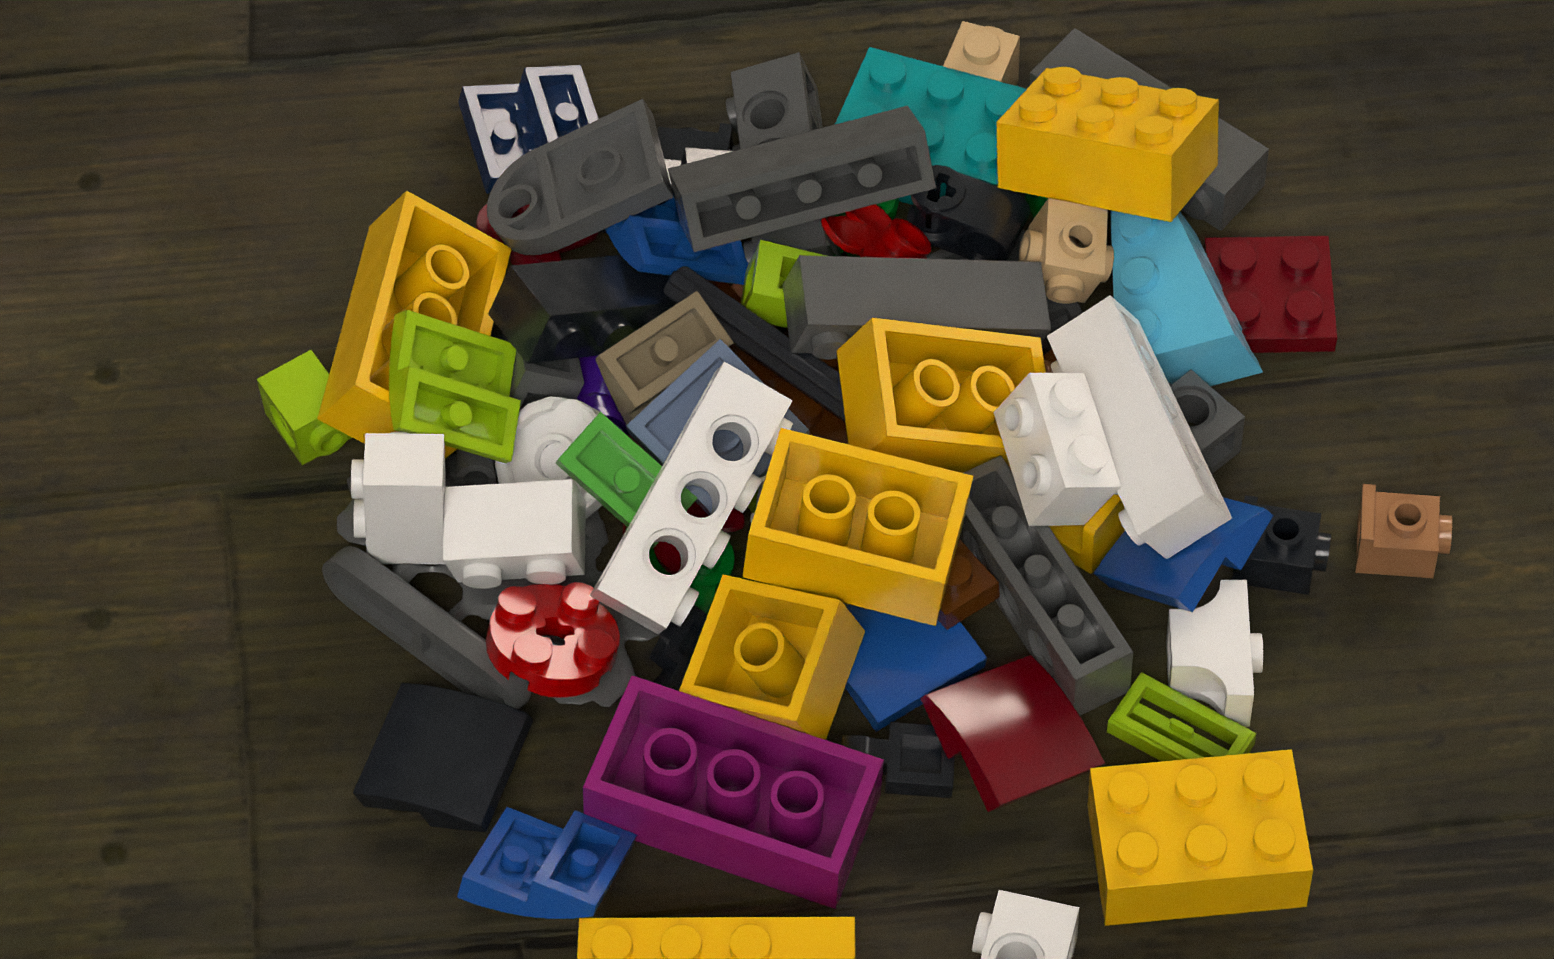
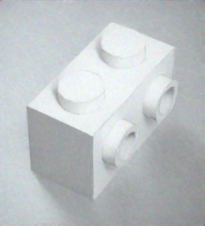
[993,373,1121,526]
[351,431,446,564]
[443,479,586,589]

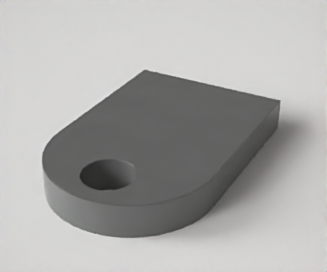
[487,99,673,255]

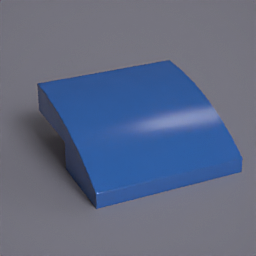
[605,196,748,285]
[1094,497,1274,612]
[845,605,987,732]
[457,807,637,919]

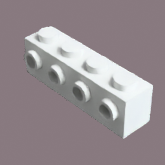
[1047,295,1232,559]

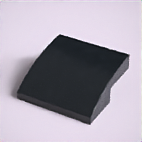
[353,683,533,832]

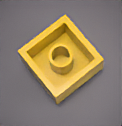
[679,575,865,740]

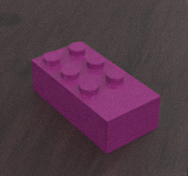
[583,676,884,909]

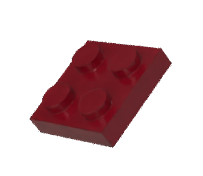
[1204,236,1337,353]

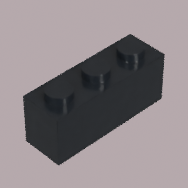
[488,255,676,364]

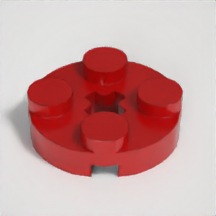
[486,582,620,698]

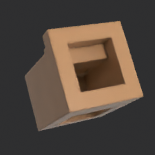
[1355,484,1452,578]

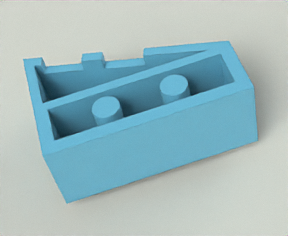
[1110,211,1263,386]

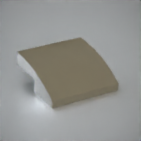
[595,291,734,457]

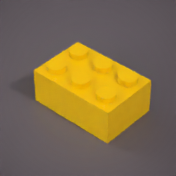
[996,67,1219,222]
[837,318,1046,473]
[743,428,973,626]
[1087,749,1313,926]

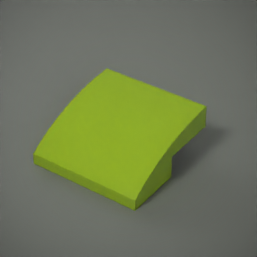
[389,310,521,463]

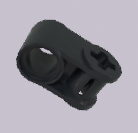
[907,165,1030,261]

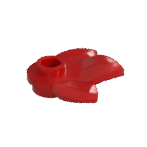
[821,204,931,259]

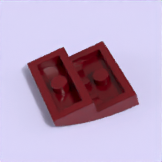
[920,655,1105,813]

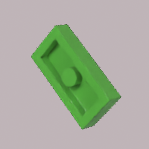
[555,412,697,549]

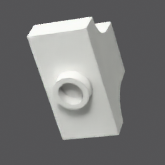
[1166,580,1263,727]

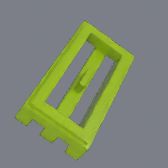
[1107,672,1256,761]

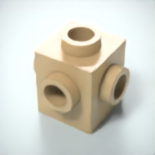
[1019,198,1114,304]

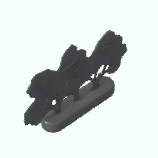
[322,454,662,710]

